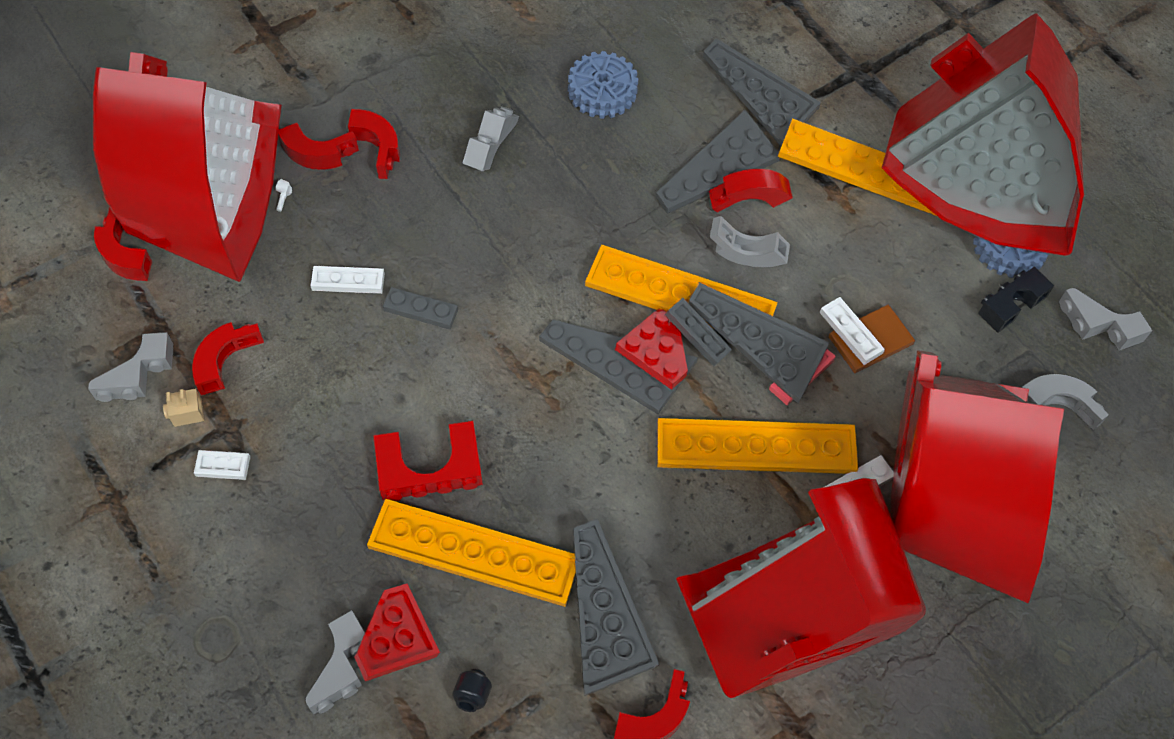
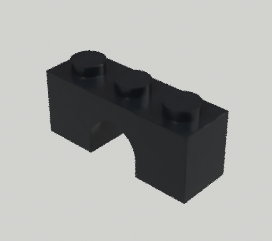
[978,266,1055,333]

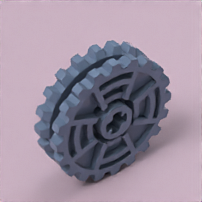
[568,51,638,119]
[973,235,1050,278]

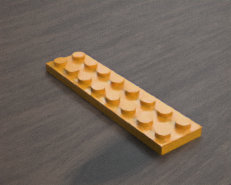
[778,118,937,216]
[585,244,778,329]
[657,418,858,474]
[367,499,576,607]

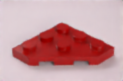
[615,308,688,390]
[354,584,440,681]

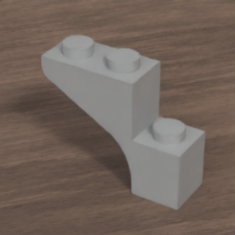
[463,107,519,171]
[1059,288,1152,350]
[88,332,173,402]
[306,610,365,714]

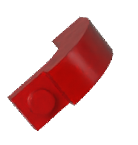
[348,109,400,179]
[278,123,359,170]
[709,169,793,212]
[94,208,152,281]
[192,322,264,395]
[614,669,690,739]

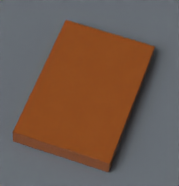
[829,304,915,374]

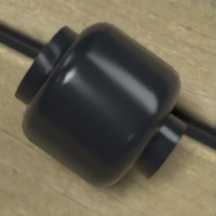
[452,669,492,712]

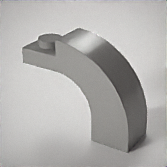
[710,216,790,267]
[1023,374,1109,430]

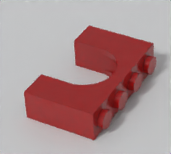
[373,421,483,501]

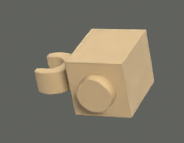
[163,389,204,427]

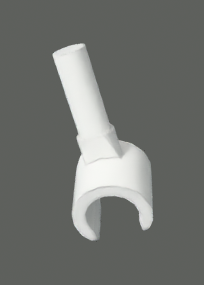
[276,179,292,212]

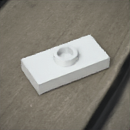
[194,450,250,480]

